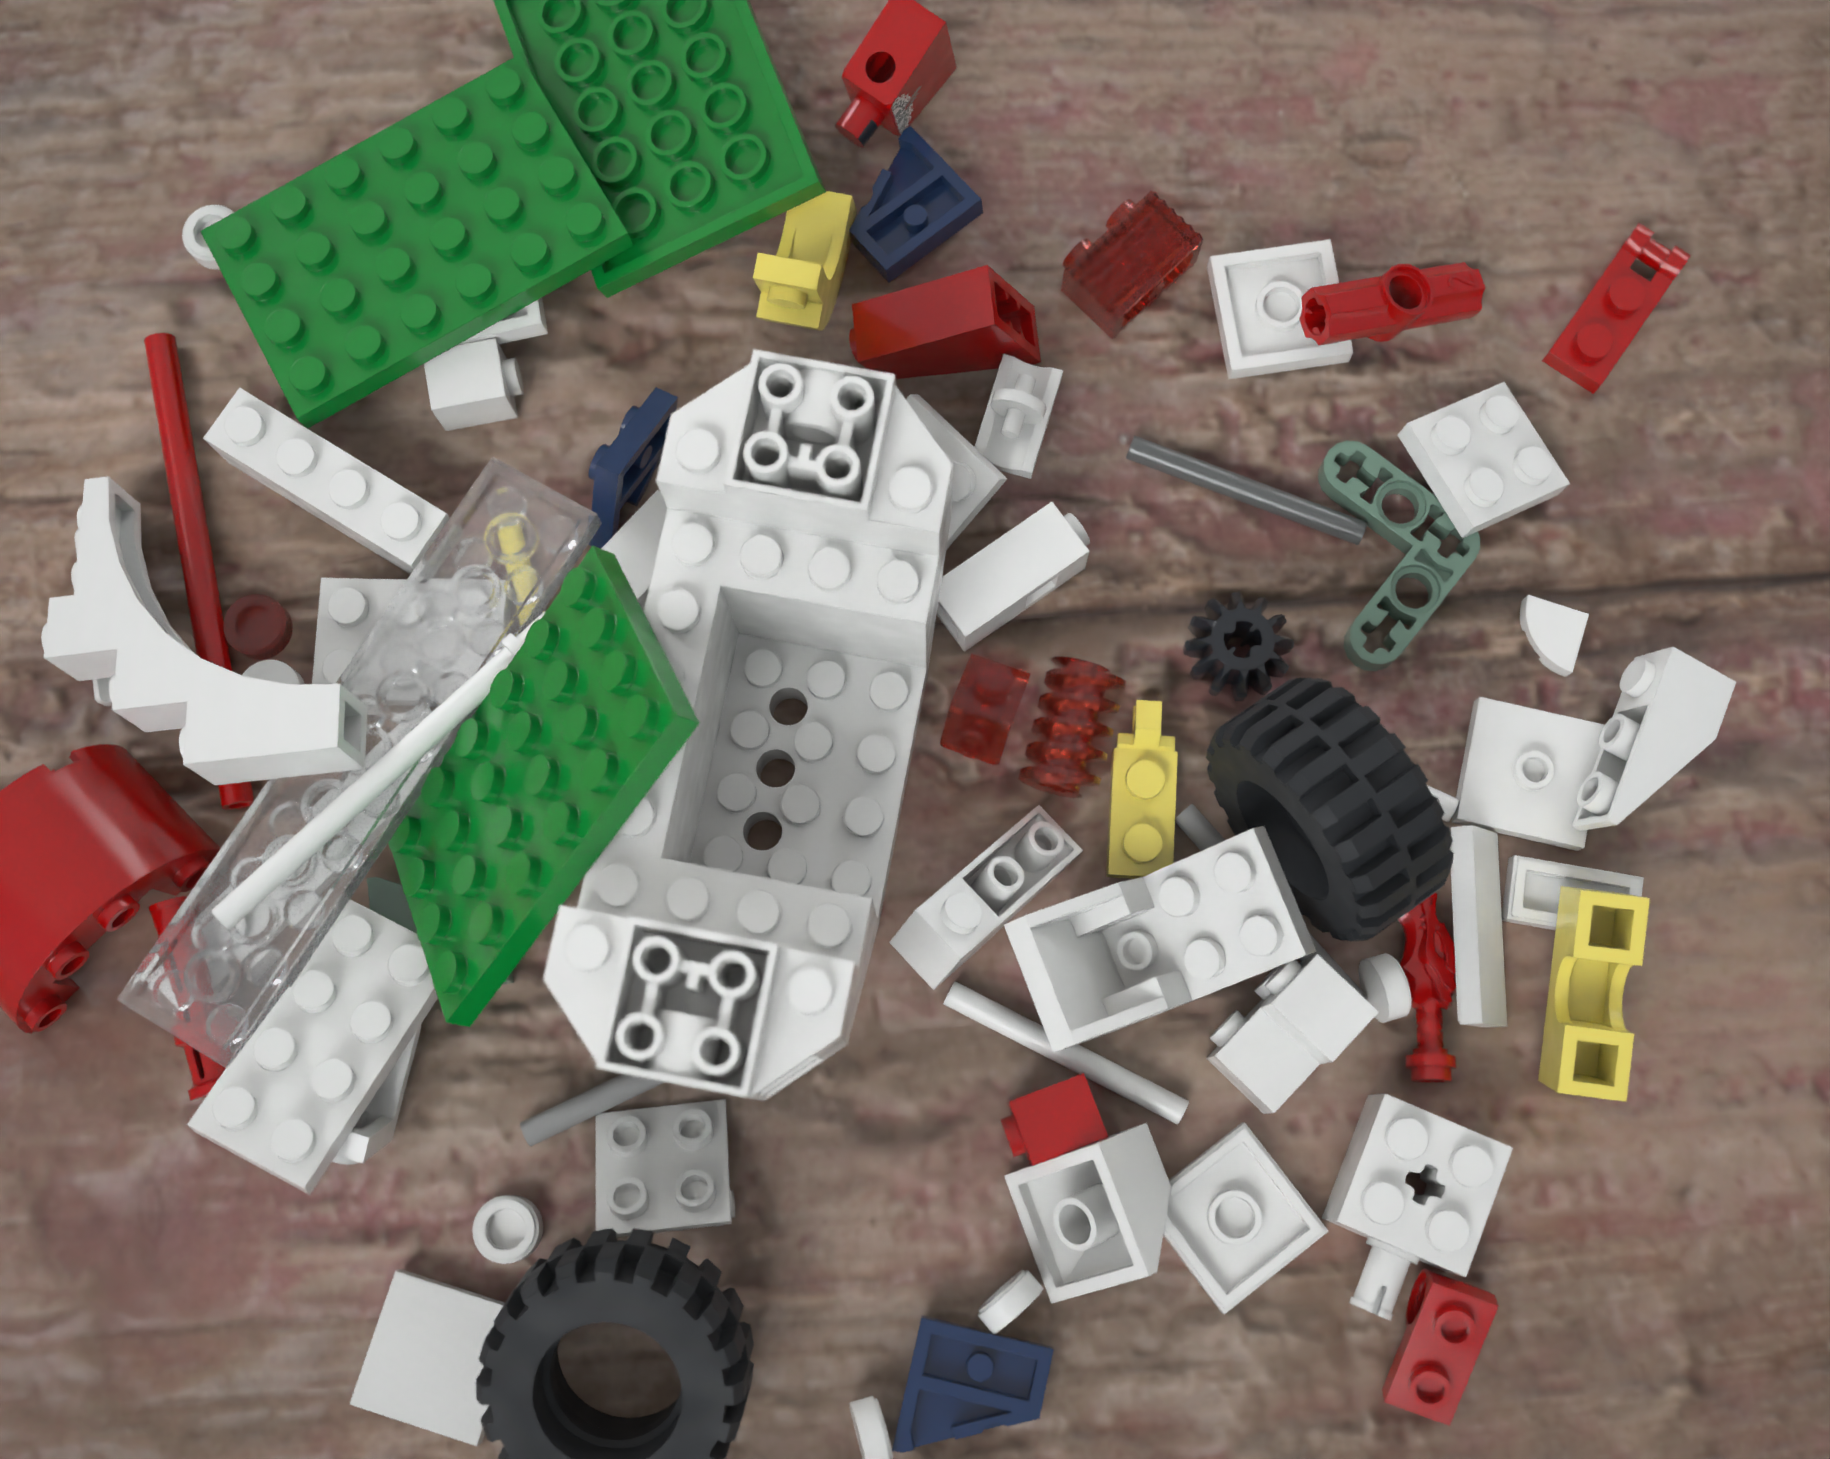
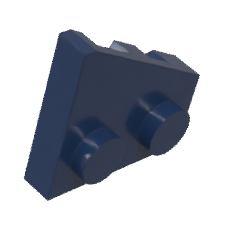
[849,125,983,283]
[588,387,678,549]
[892,1315,1054,1453]

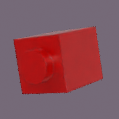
[1000,1073,1108,1166]

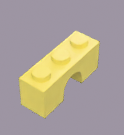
[1538,886,1650,1102]

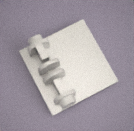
[596,1099,735,1238]

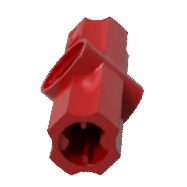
[1299,262,1486,346]

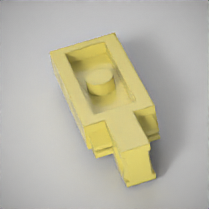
[1106,700,1178,879]

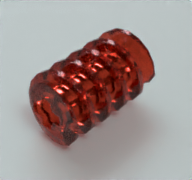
[1018,656,1127,798]

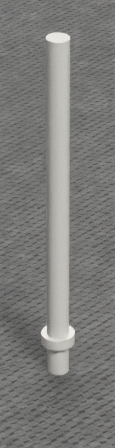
[211,611,545,930]

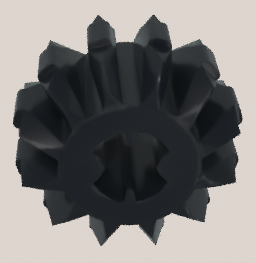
[1183,591,1294,702]

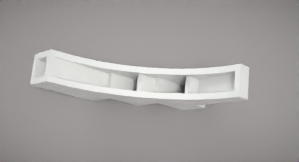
[41,476,367,785]

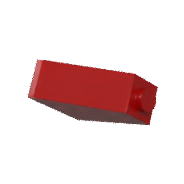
[849,265,1041,379]

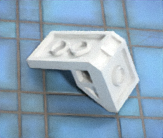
[1004,826,1317,1053]

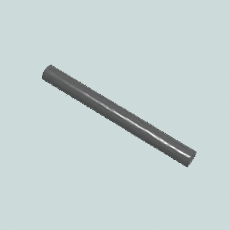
[1126,435,1368,545]

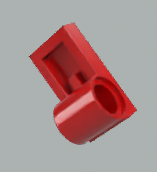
[1382,1269,1499,1426]

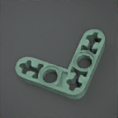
[1318,440,1480,671]

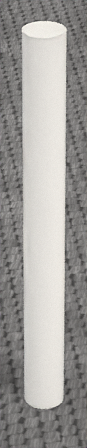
[943,981,1189,1125]

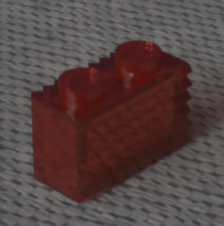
[1061,191,1203,339]

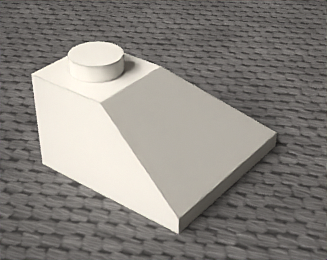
[1004,1123,1171,1304]

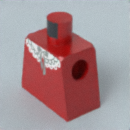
[835,0,957,148]

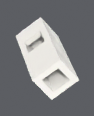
[937,502,1090,652]

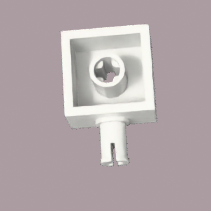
[1322,1094,1513,1321]

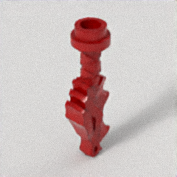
[1398,892,1457,1083]

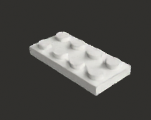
[187,896,438,1195]

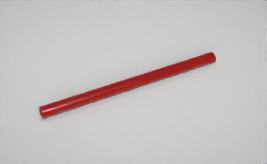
[144,333,255,810]

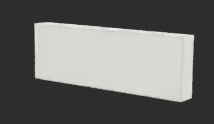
[1450,825,1507,1027]

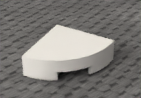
[1520,595,1589,677]

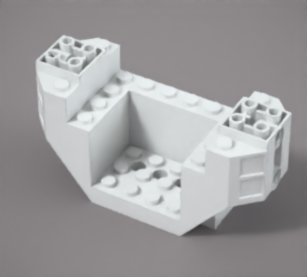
[543,349,953,1101]

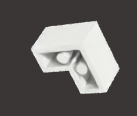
[1206,954,1379,1114]

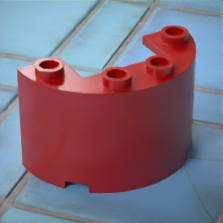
[0,744,223,1034]

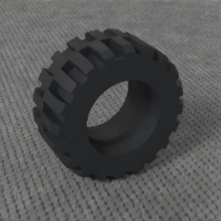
[1206,678,1454,941]
[476,1228,754,1459]

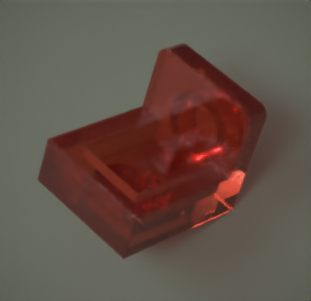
[940,653,1031,765]

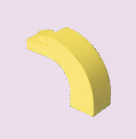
[753,191,857,331]

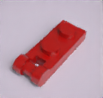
[1542,223,1691,394]

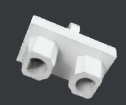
[975,354,1063,479]

